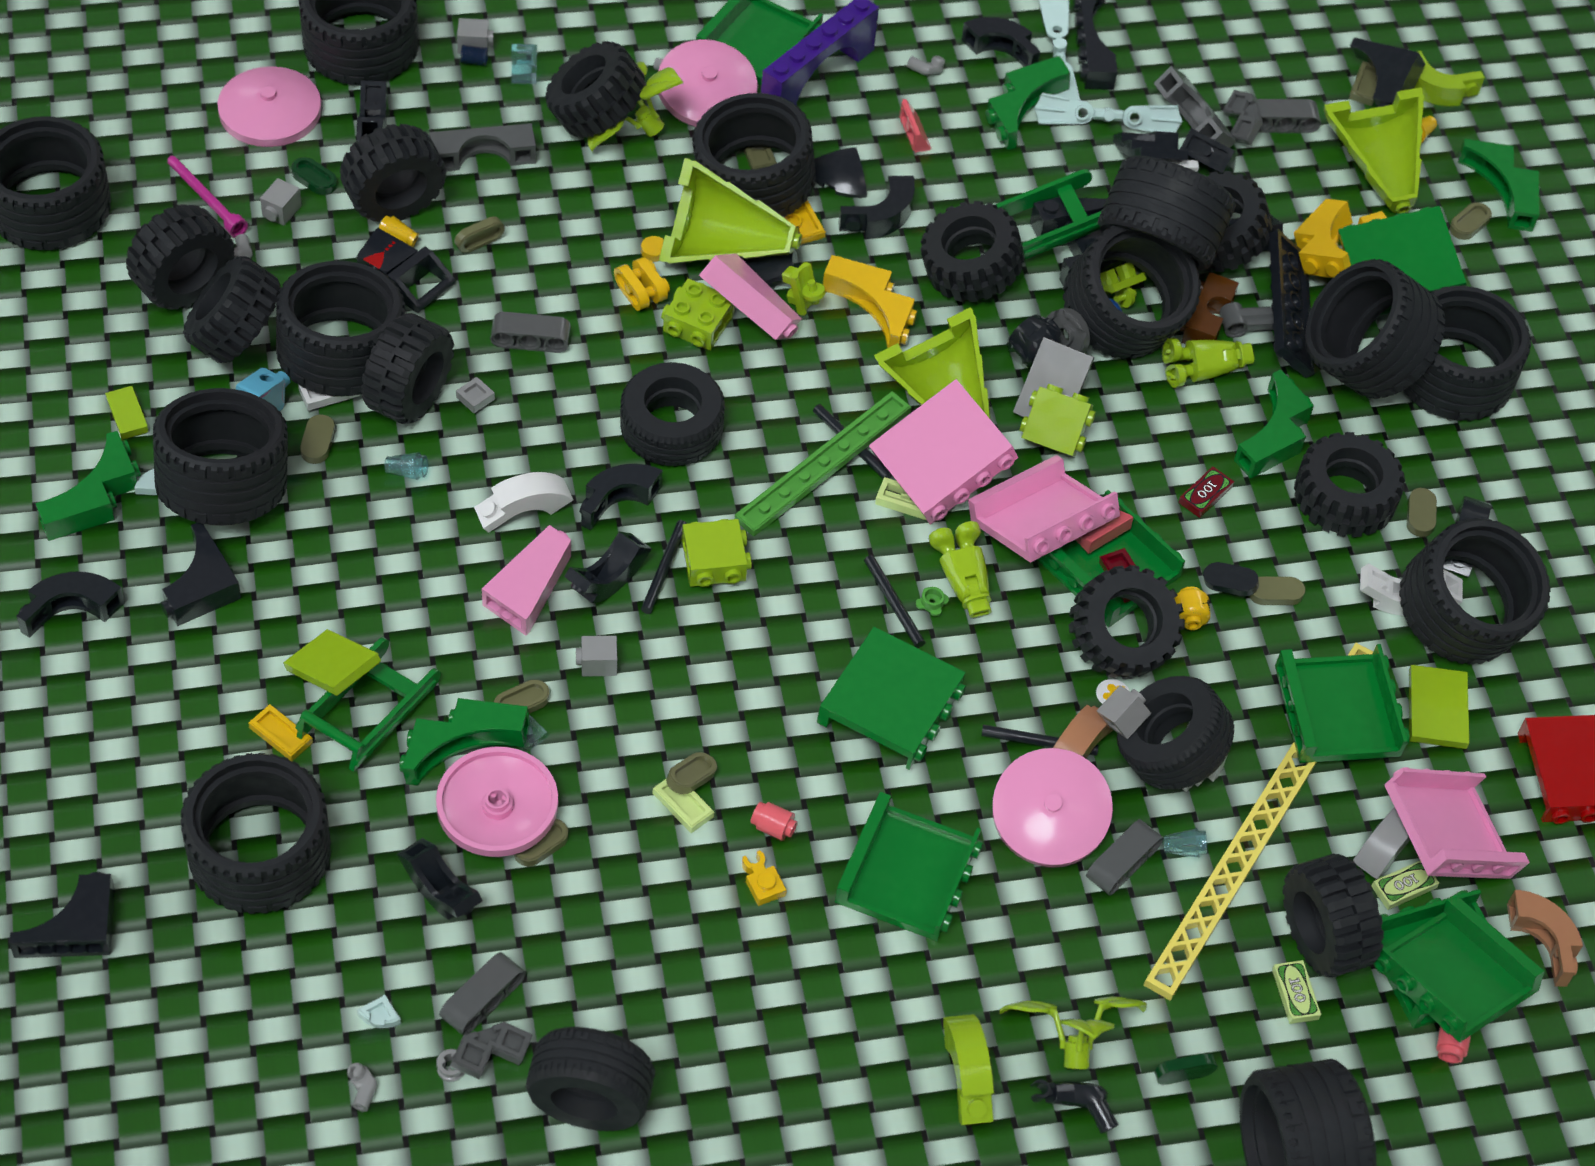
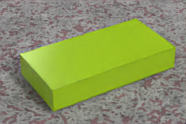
[105,386,149,440]

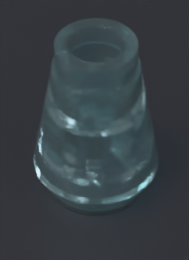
[385,452,428,480]
[1163,828,1207,858]

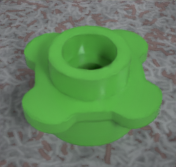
[915,587,949,616]

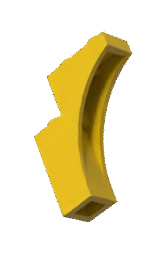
[1294,199,1353,278]
[823,255,917,348]

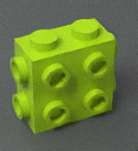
[661,278,735,351]
[1020,383,1096,456]
[682,519,751,587]

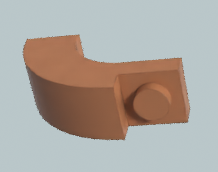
[1053,705,1113,758]
[1507,890,1583,987]

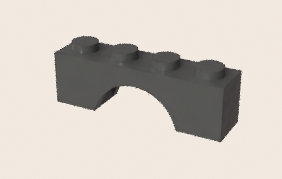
[1154,66,1236,148]
[429,123,536,171]

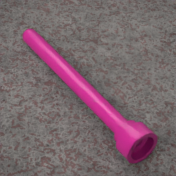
[167,156,248,238]

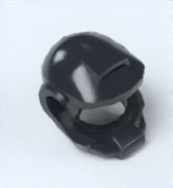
[1006,314,1061,369]

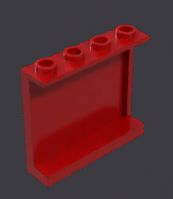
[1518,715,1595,824]

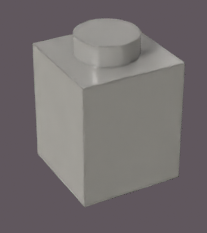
[457,18,494,55]
[260,178,302,226]
[576,636,617,676]
[1097,685,1151,739]

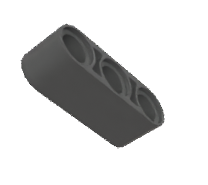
[1257,99,1321,133]
[490,312,571,353]
[1086,819,1164,896]
[439,952,525,1035]

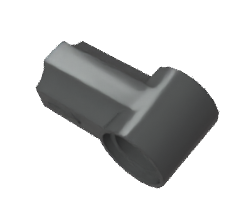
[1220,302,1274,338]

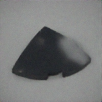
[815,147,867,198]

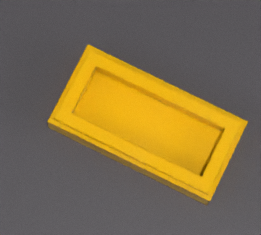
[248,704,313,762]

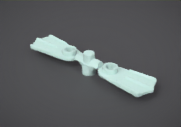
[1039,0,1080,100]
[1034,93,1182,132]

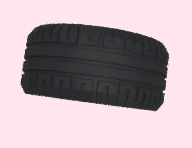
[620,362,725,466]
[1117,676,1234,790]
[526,1027,655,1131]

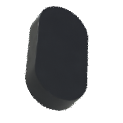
[1203,562,1259,596]

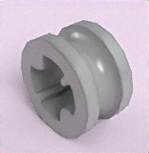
[437,1049,465,1082]

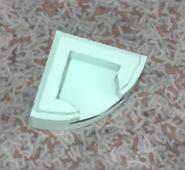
[135,469,157,495]
[357,995,401,1028]

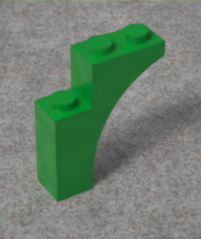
[985,56,1070,150]
[1458,138,1540,232]
[1234,369,1314,479]
[35,431,141,541]
[399,698,531,786]

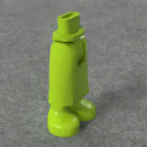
[1162,338,1254,388]
[928,521,992,618]

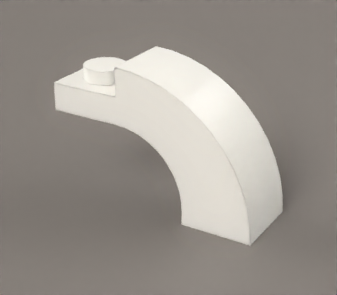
[474,472,573,532]

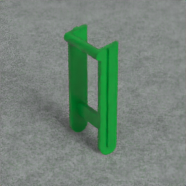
[995,169,1101,260]
[296,637,441,772]

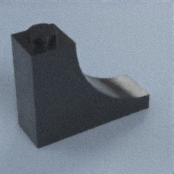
[1350,37,1426,107]
[160,523,241,626]
[9,872,115,958]

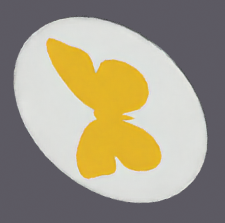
[1096,679,1130,704]

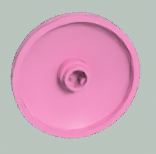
[659,40,757,127]
[218,66,321,147]
[436,747,558,857]
[992,748,1113,867]

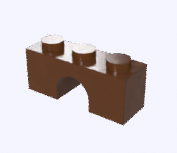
[1180,272,1239,344]

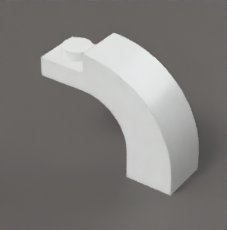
[1360,563,1463,616]

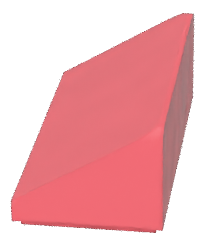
[899,99,931,153]
[1075,510,1133,554]

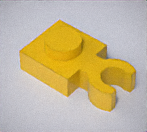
[742,850,787,906]

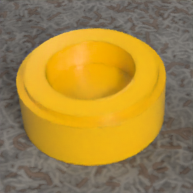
[641,236,664,262]

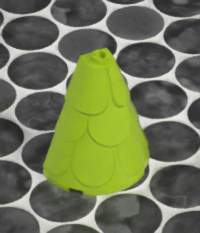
[1324,88,1424,214]
[659,158,802,264]
[874,307,991,420]

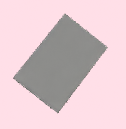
[1013,337,1094,417]

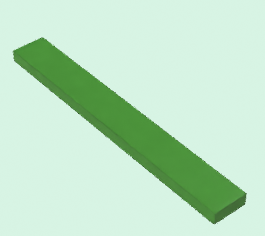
[735,391,911,537]

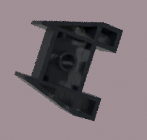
[1030,197,1136,286]

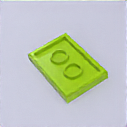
[283,629,381,696]
[1409,665,1469,749]

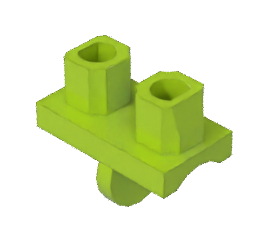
[782,262,825,316]
[1100,263,1147,308]

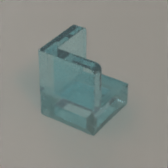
[511,44,537,84]

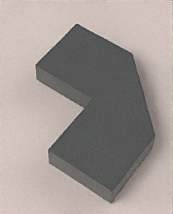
[1223,90,1263,145]
[450,1022,533,1079]

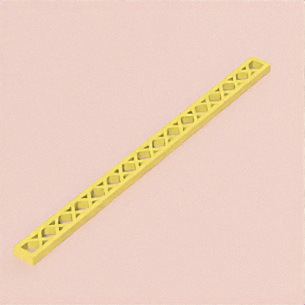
[1144,643,1373,1001]

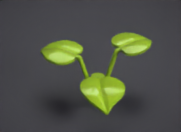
[588,61,683,152]
[1000,997,1147,1069]

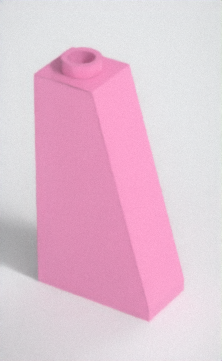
[699,253,802,340]
[482,525,571,635]

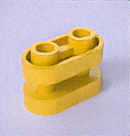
[614,257,670,311]

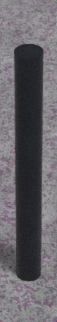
[813,404,892,479]
[641,520,687,614]
[864,555,925,648]
[981,724,1099,756]

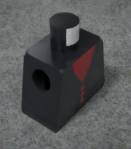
[356,228,418,275]

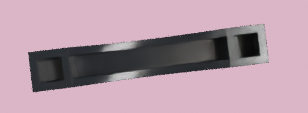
[1073,0,1118,90]

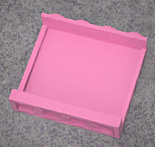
[869,379,1018,525]
[968,455,1120,563]
[1384,767,1530,879]

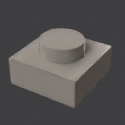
[456,377,495,413]

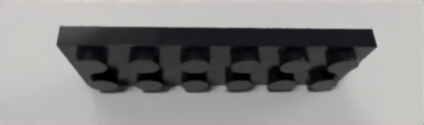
[1268,229,1315,378]

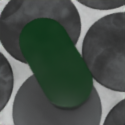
[291,157,337,195]
[1154,1053,1217,1085]

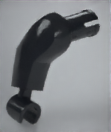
[1030,1079,1119,1134]

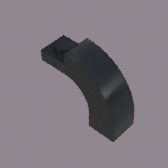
[838,176,915,239]
[564,532,652,603]
[16,572,125,638]

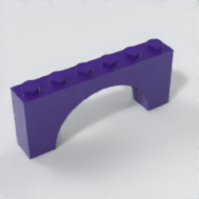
[761,0,879,106]

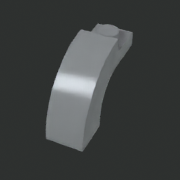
[1353,807,1410,879]

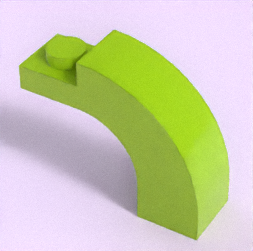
[1414,51,1485,106]
[943,1014,994,1125]

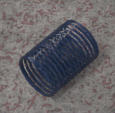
[460,45,488,66]

